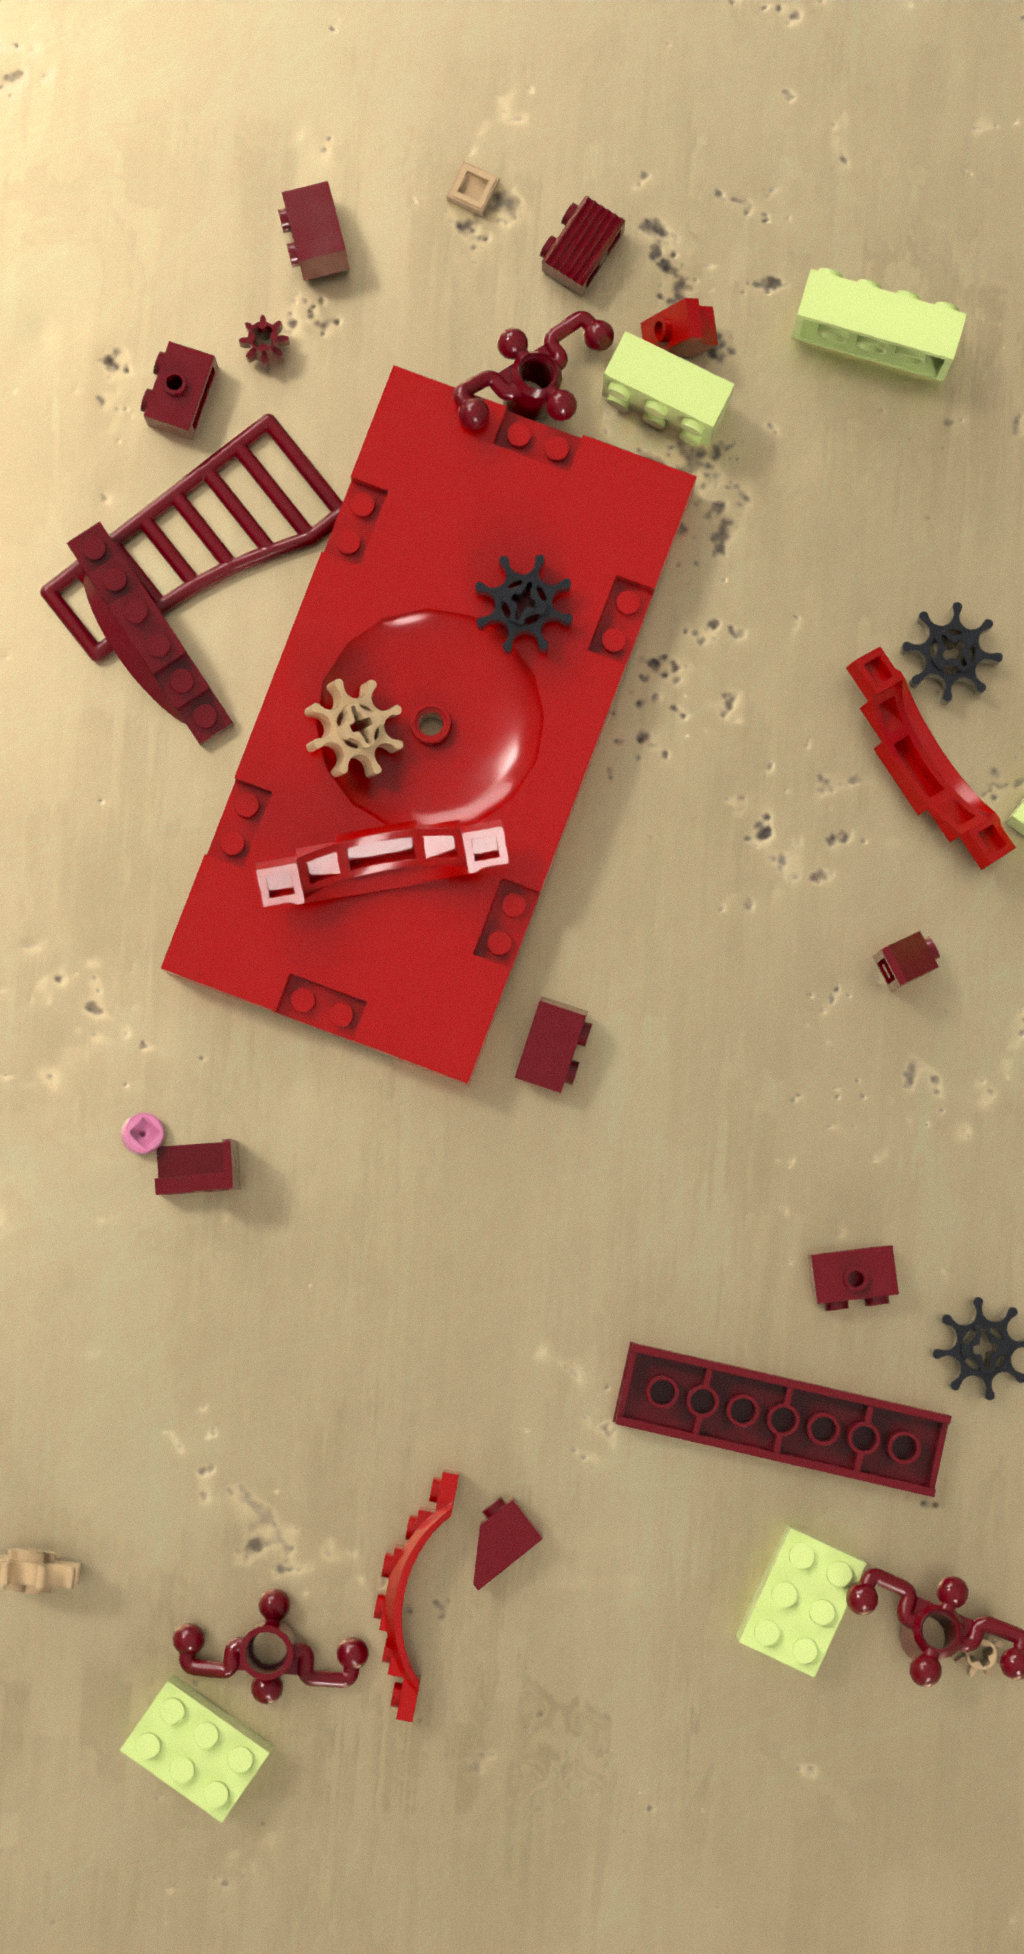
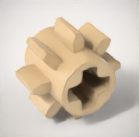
[953,1632,1004,1677]

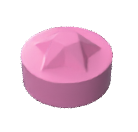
[121,1113,164,1155]

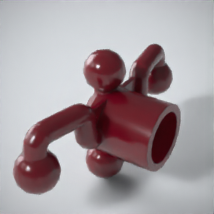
[453,311,614,430]
[846,1568,1024,1688]
[172,1588,369,1705]

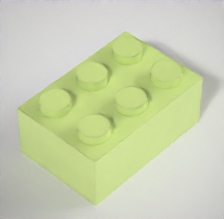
[602,331,735,447]
[736,1524,867,1678]
[120,1674,274,1823]

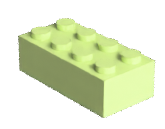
[791,268,967,381]

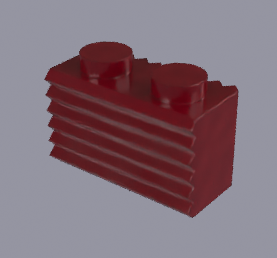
[539,196,625,296]

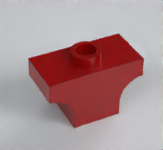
[640,298,718,357]

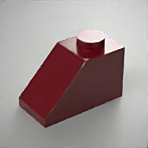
[872,931,940,992]
[473,1496,543,1590]

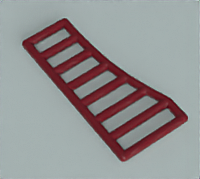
[40,413,343,662]

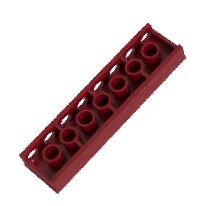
[612,1342,952,1497]

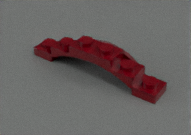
[66,521,234,746]

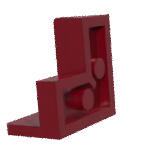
[155,1139,241,1195]

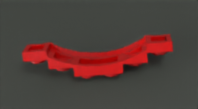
[846,646,1016,870]
[255,819,509,907]
[373,1469,460,1722]

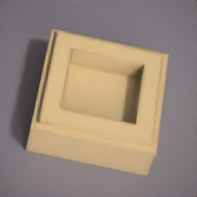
[447,161,500,217]

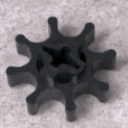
[475,555,573,655]
[900,602,1003,705]
[930,1297,1024,1400]

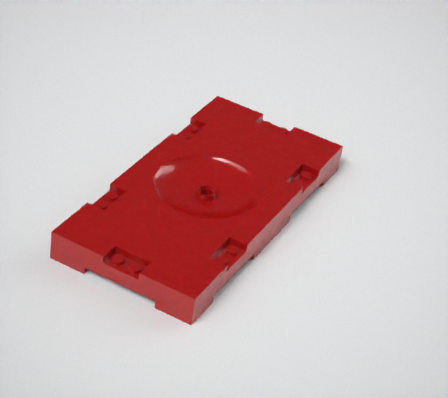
[161,365,697,1087]

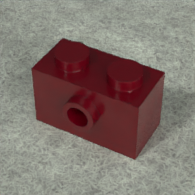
[278,181,350,281]
[140,341,219,440]
[514,996,592,1093]
[807,1245,899,1311]

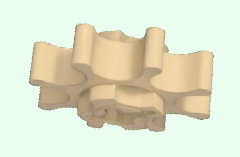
[304,679,403,778]
[0,1547,82,1594]

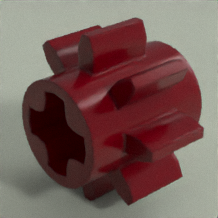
[239,315,290,369]

